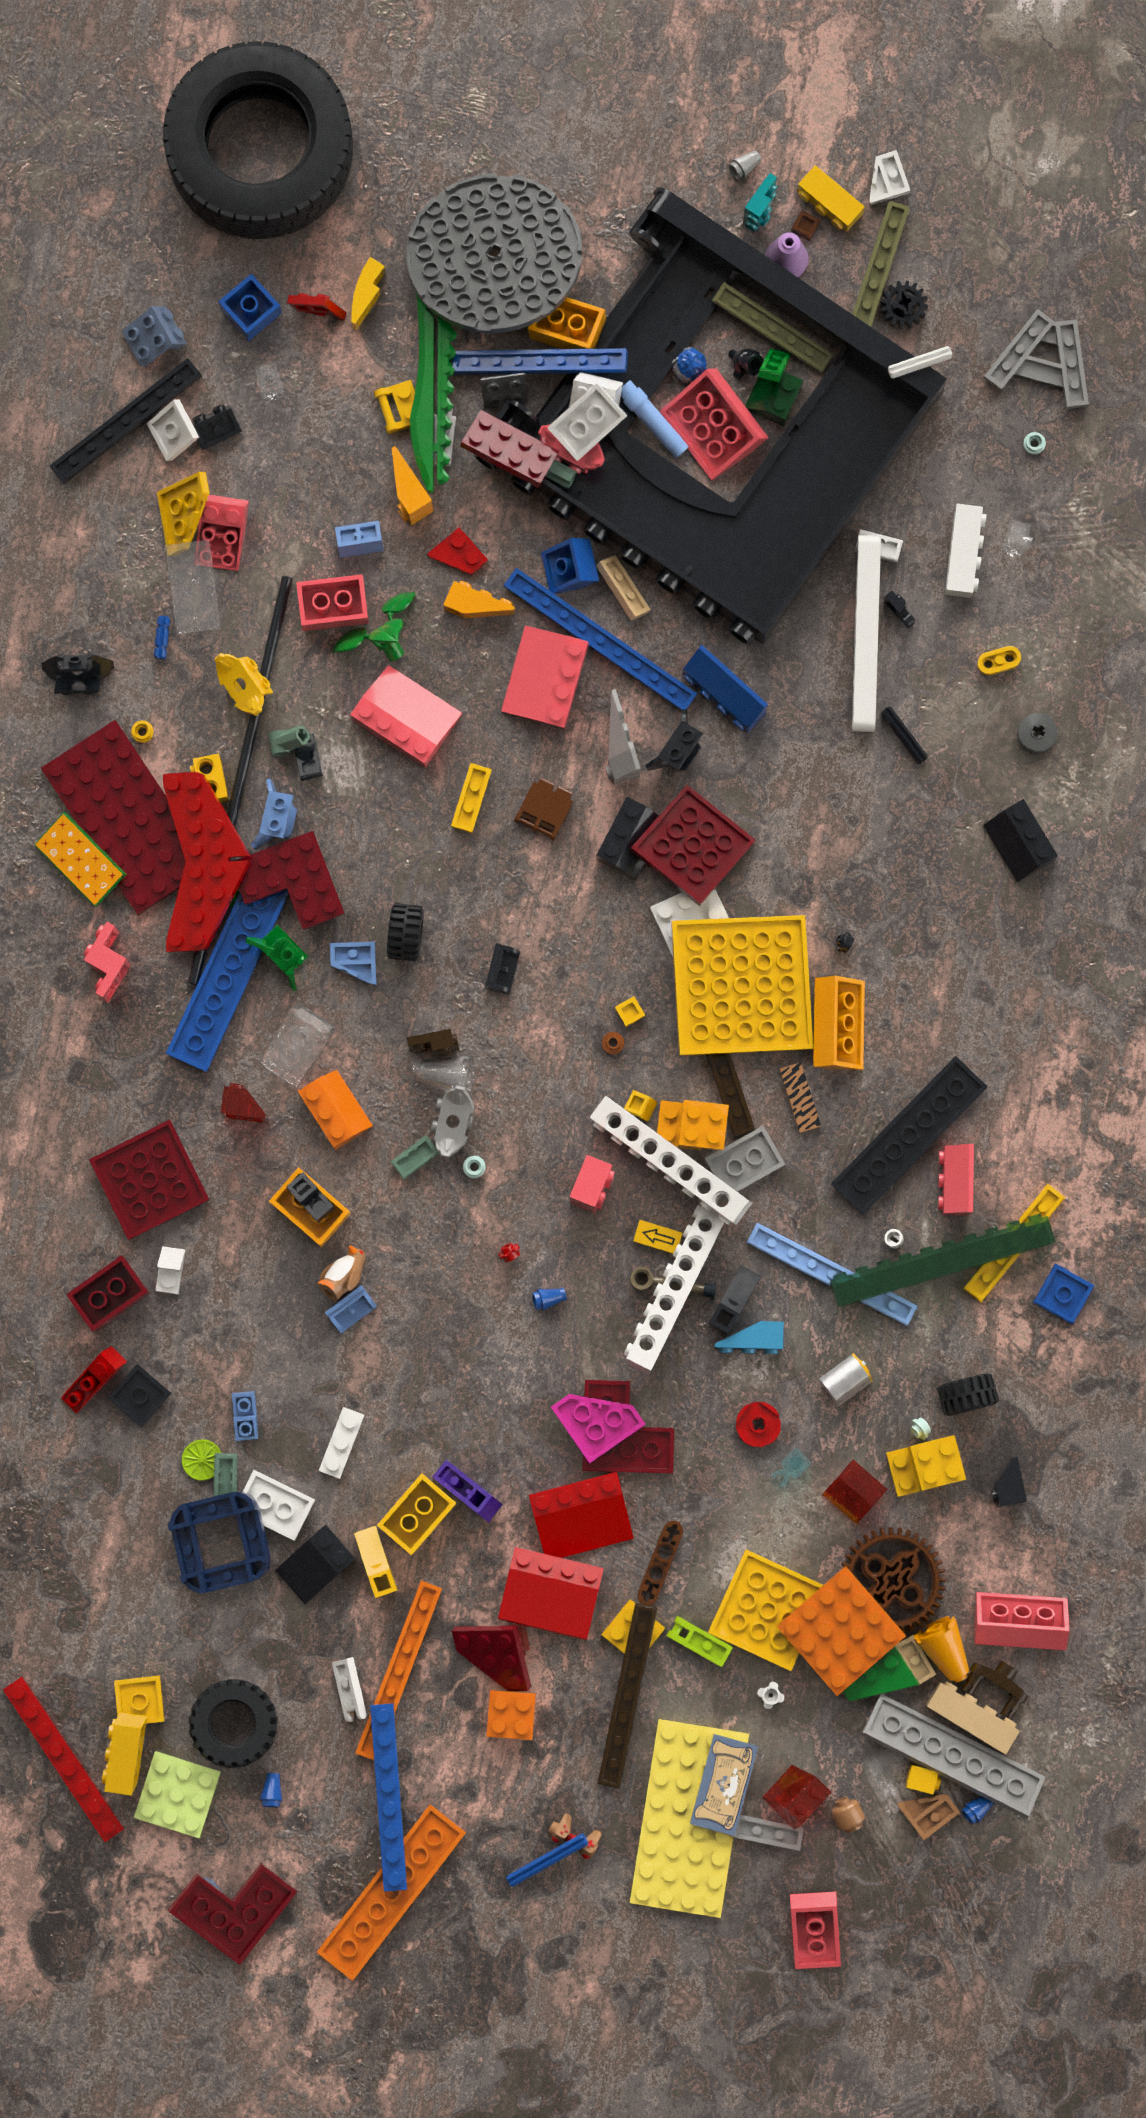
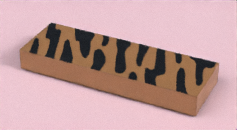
[779,1062,821,1134]

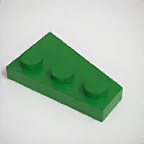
[843,1646,920,1701]

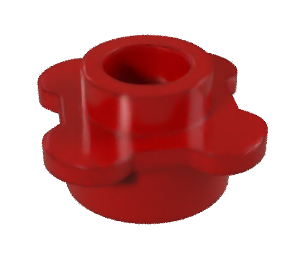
[498,1243,520,1263]

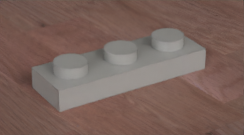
[732,1815,804,1851]

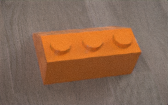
[298,1070,373,1151]

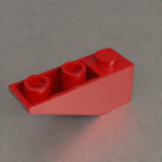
[61,1346,127,1414]

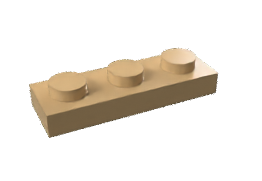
[596,555,650,621]

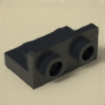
[191,404,242,450]

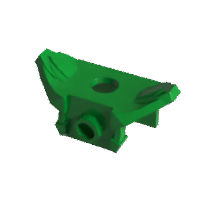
[245,924,308,991]

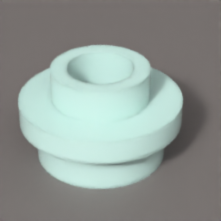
[1023,432,1046,455]
[463,1156,486,1178]
[910,1418,931,1440]

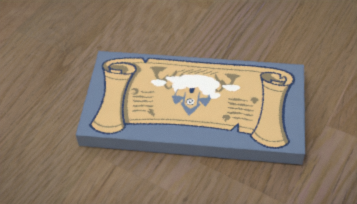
[690,1734,758,1836]

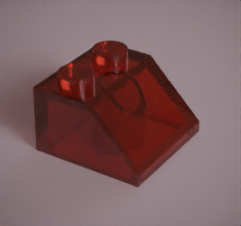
[220,1083,269,1124]
[822,1459,888,1524]
[762,1765,831,1830]

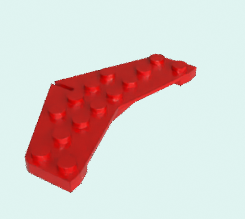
[163,772,251,953]

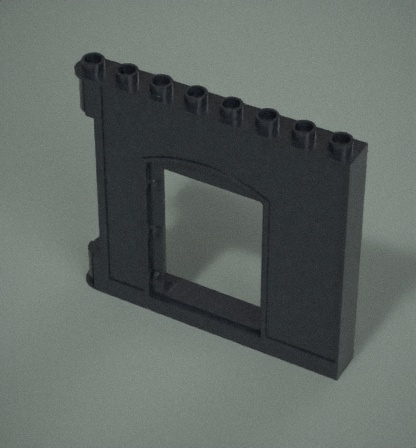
[474,187,947,645]

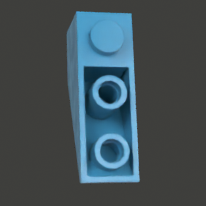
[714,1321,784,1354]

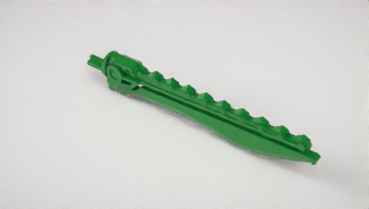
[410,293,457,494]

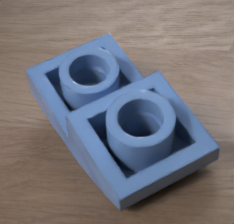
[232,1391,258,1441]

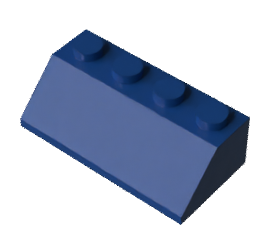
[682,645,768,732]

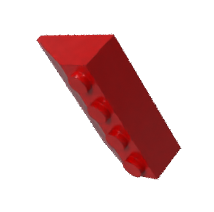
[528,1472,634,1558]
[498,1547,604,1641]

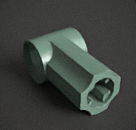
[545,460,577,489]
[268,726,310,757]

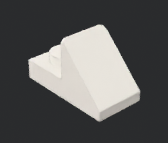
[155,1247,185,1295]

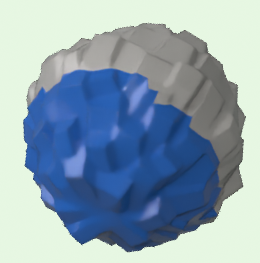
[672,347,707,383]

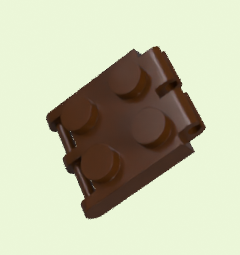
[514,777,573,841]

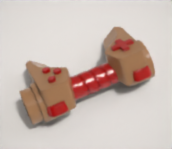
[547,1814,601,1859]

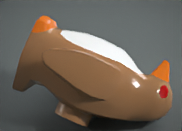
[317,1246,366,1303]

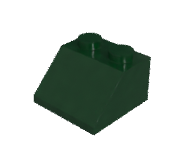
[745,372,803,426]

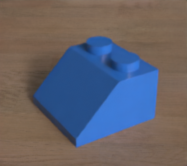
[541,538,599,594]

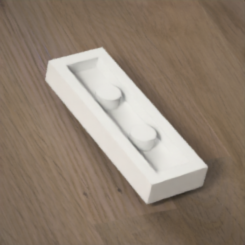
[319,1407,365,1479]

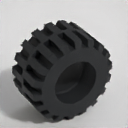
[387,903,424,962]
[937,1373,999,1416]

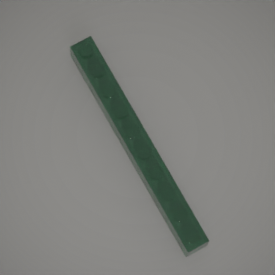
[829,1214,1056,1308]

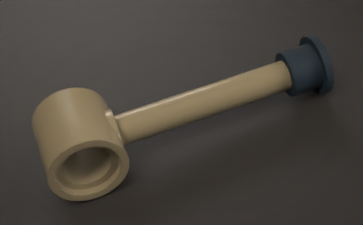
[629,1267,716,1300]

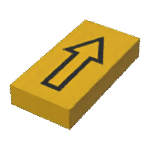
[633,1220,683,1254]

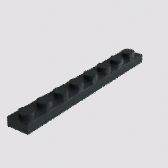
[49,358,202,484]

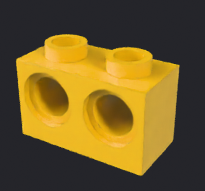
[190,753,229,802]

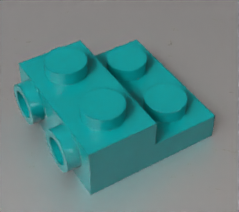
[743,173,778,232]

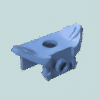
[251,779,297,850]

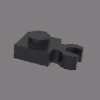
[884,591,916,629]

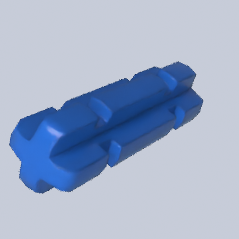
[154,616,170,660]

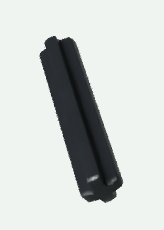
[881,706,928,764]

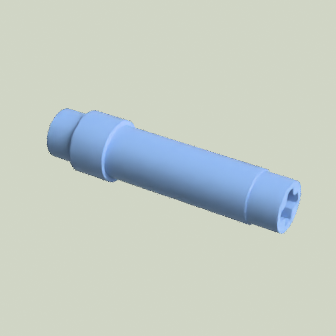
[621,380,689,458]

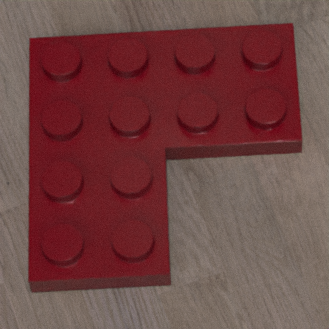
[235,831,345,930]
[582,1380,674,1474]
[168,1863,298,1965]

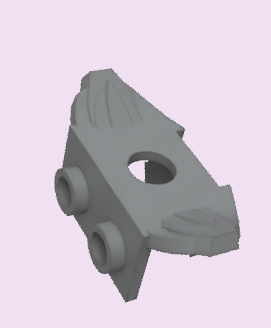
[430,1085,475,1158]

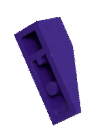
[432,1460,503,1522]

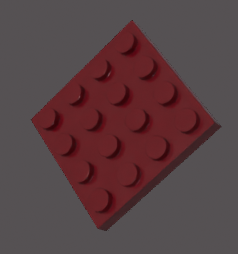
[630,785,756,906]
[89,1119,210,1240]

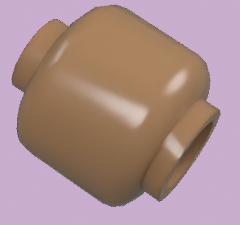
[831,1797,865,1833]

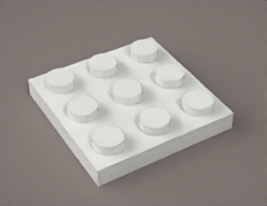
[650,889,729,957]

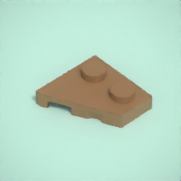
[897,1794,960,1840]

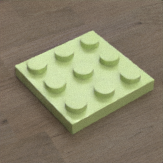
[134,1751,221,1838]

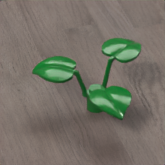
[333,591,416,661]

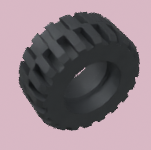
[188,1679,278,1768]

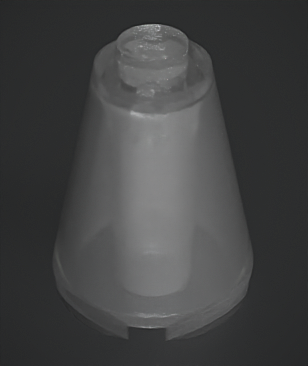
[411,1056,475,1094]

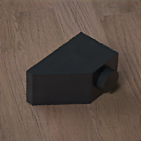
[991,1457,1027,1507]

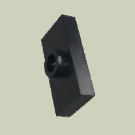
[294,733,323,781]

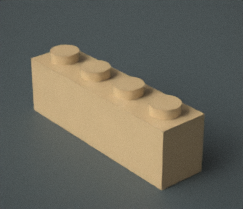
[925,1681,1020,1755]

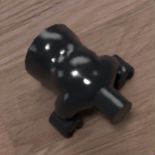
[728,349,764,379]

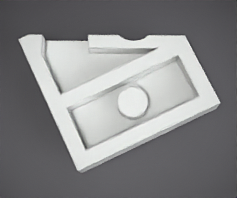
[869,150,910,206]

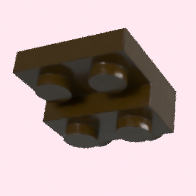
[406,1029,460,1059]

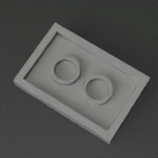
[704,1126,786,1198]

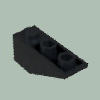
[708,1265,761,1335]

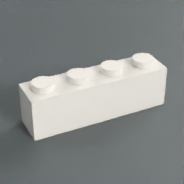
[945,504,986,598]

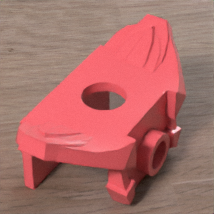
[538,425,605,474]

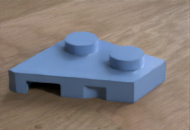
[330,942,377,986]

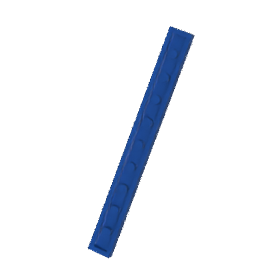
[503,568,697,711]

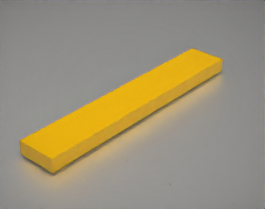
[963,1184,1065,1303]

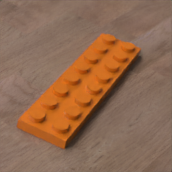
[316,1804,466,1981]

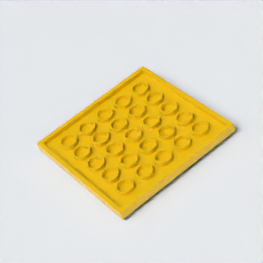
[671,915,814,1056]

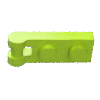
[666,1616,733,1667]

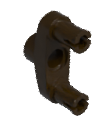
[960,1660,1029,1721]

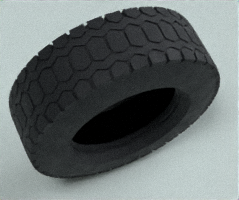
[163,41,353,239]

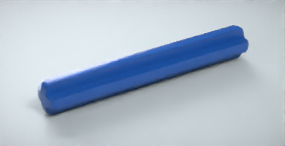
[506,1834,588,1887]

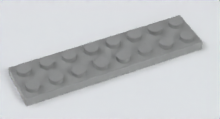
[862,1694,1045,1819]

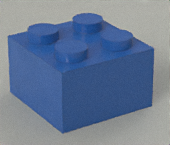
[218,273,282,341]

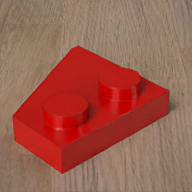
[287,293,347,321]
[427,527,488,576]

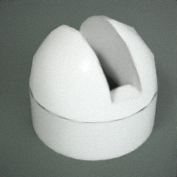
[885,1229,904,1249]

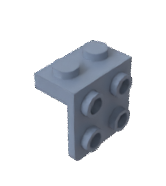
[123,306,187,367]

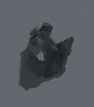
[41,652,114,695]
[645,709,703,771]

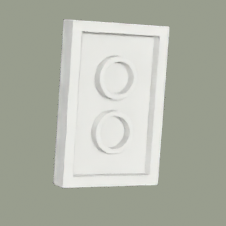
[548,382,627,461]
[243,1470,315,1541]

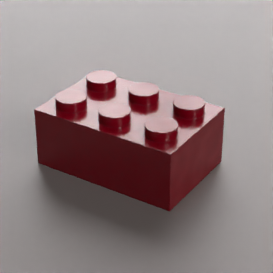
[66,1255,151,1333]

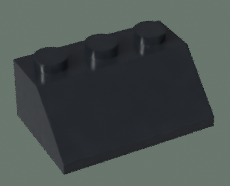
[596,797,659,880]
[983,799,1058,882]

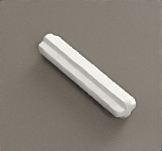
[888,346,952,378]

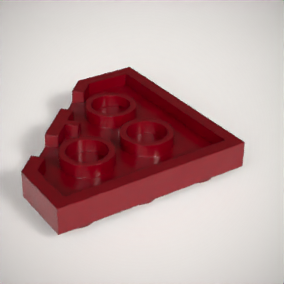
[451,1626,532,1691]

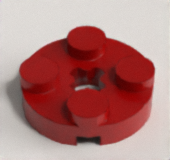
[736,1402,781,1447]

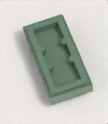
[390,1135,439,1180]
[214,1453,238,1496]

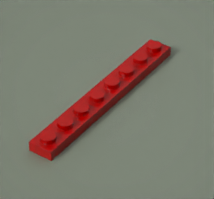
[3,1676,125,1842]

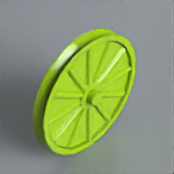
[182,1439,221,1481]

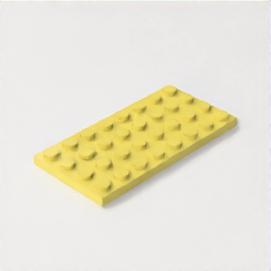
[630,1719,749,1918]

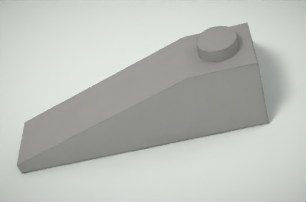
[605,689,641,785]

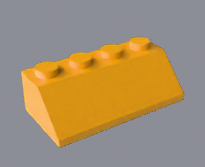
[813,976,865,1070]

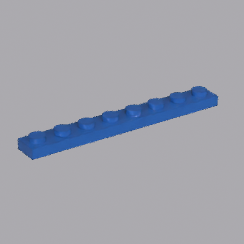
[453,348,628,375]
[370,1703,407,1892]

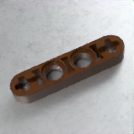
[637,1521,683,1605]

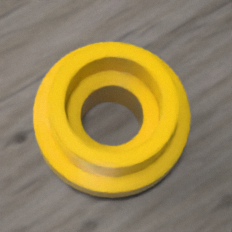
[131,720,154,743]

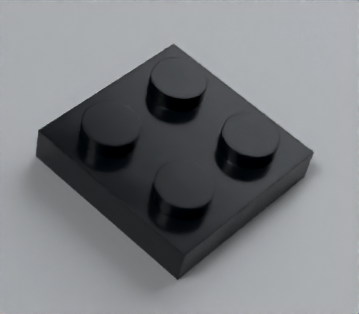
[108,1364,172,1428]

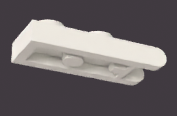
[332,1657,367,1722]

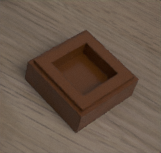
[791,210,821,241]

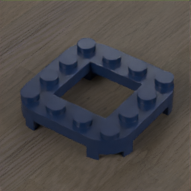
[168,1491,271,1593]

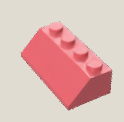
[974,1592,1069,1650]

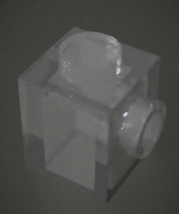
[1001,520,1032,557]

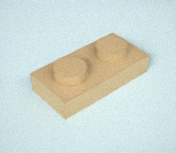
[896,1634,936,1686]

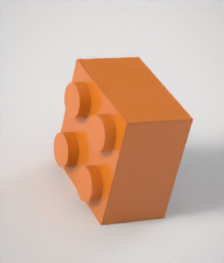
[486,1690,536,1740]

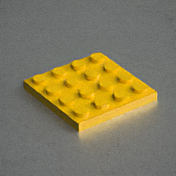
[708,1549,823,1671]

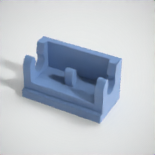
[335,521,384,558]
[325,1285,377,1333]

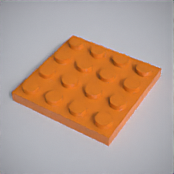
[777,1566,906,1696]

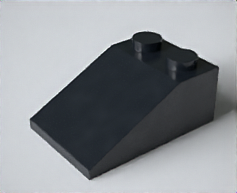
[275,1525,357,1604]

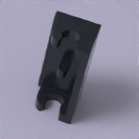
[485,943,520,995]

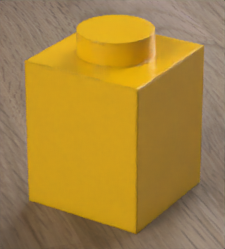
[905,1764,941,1794]

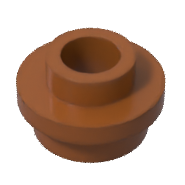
[602,1032,624,1054]

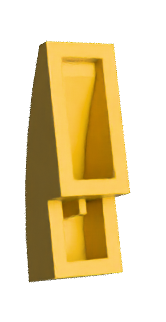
[351,257,386,330]

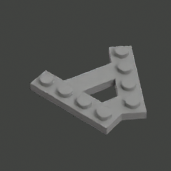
[983,309,1089,409]

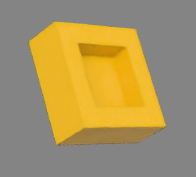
[615,996,645,1027]

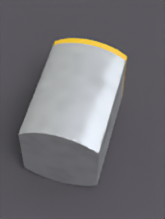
[819,1353,873,1407]

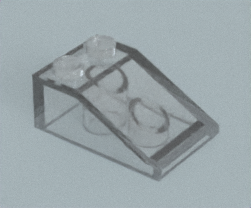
[260,1003,336,1088]

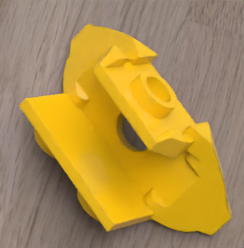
[215,653,273,716]

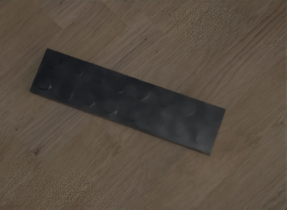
[830,1056,988,1216]

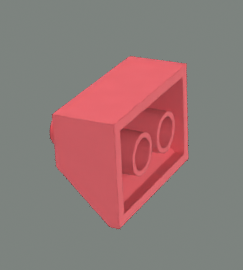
[938,1144,974,1216]

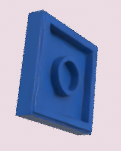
[1033,1263,1095,1325]

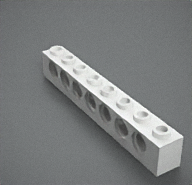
[590,1096,752,1225]
[623,1205,724,1375]

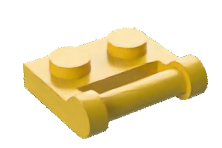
[373,380,415,434]

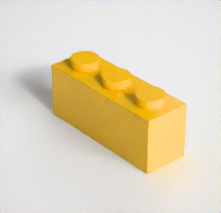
[797,165,865,233]

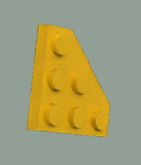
[157,471,209,556]

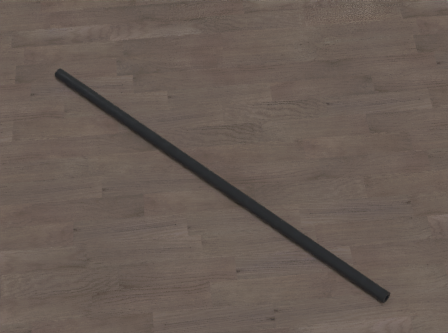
[188,576,293,985]

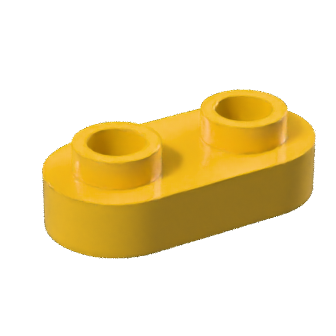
[977,646,1021,676]

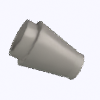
[728,150,762,180]

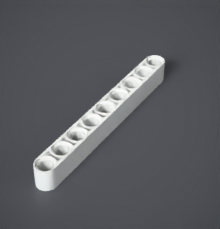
[852,535,881,732]

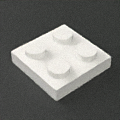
[147,399,199,461]

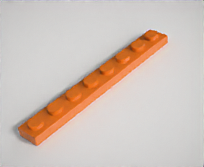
[355,1580,443,1760]

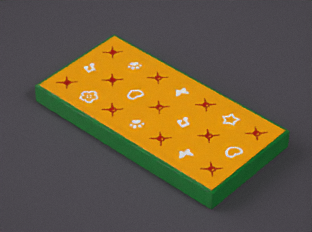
[34,812,127,907]

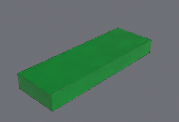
[758,348,791,382]

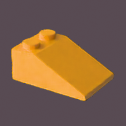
[392,446,433,526]

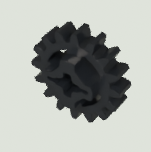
[880,280,928,329]

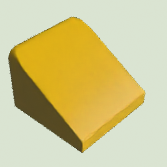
[624,1090,657,1122]

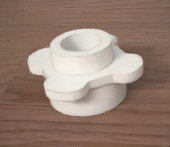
[757,1682,784,1709]

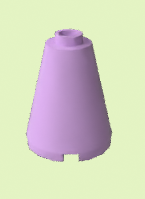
[765,233,809,278]

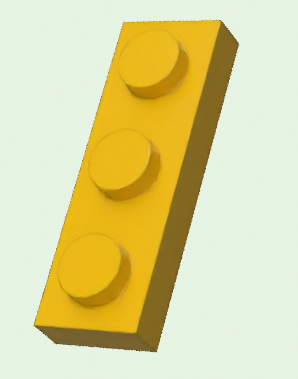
[451,763,492,834]

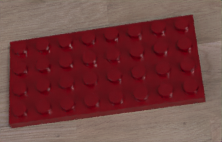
[41,720,186,916]

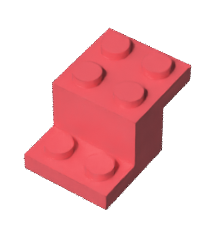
[83,922,131,1003]

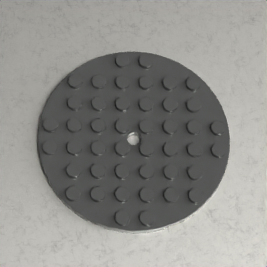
[406,174,582,333]

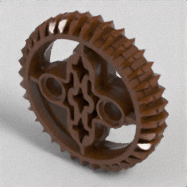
[841,1527,946,1633]

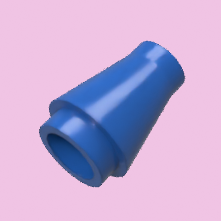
[532,1288,567,1311]
[260,1773,283,1808]
[961,1796,995,1825]

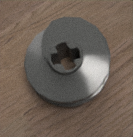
[1017,713,1058,754]

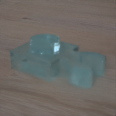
[771,1447,812,1487]

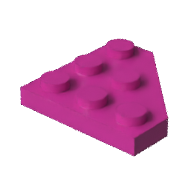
[551,1394,646,1464]

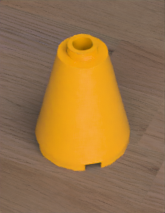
[914,1616,969,1683]

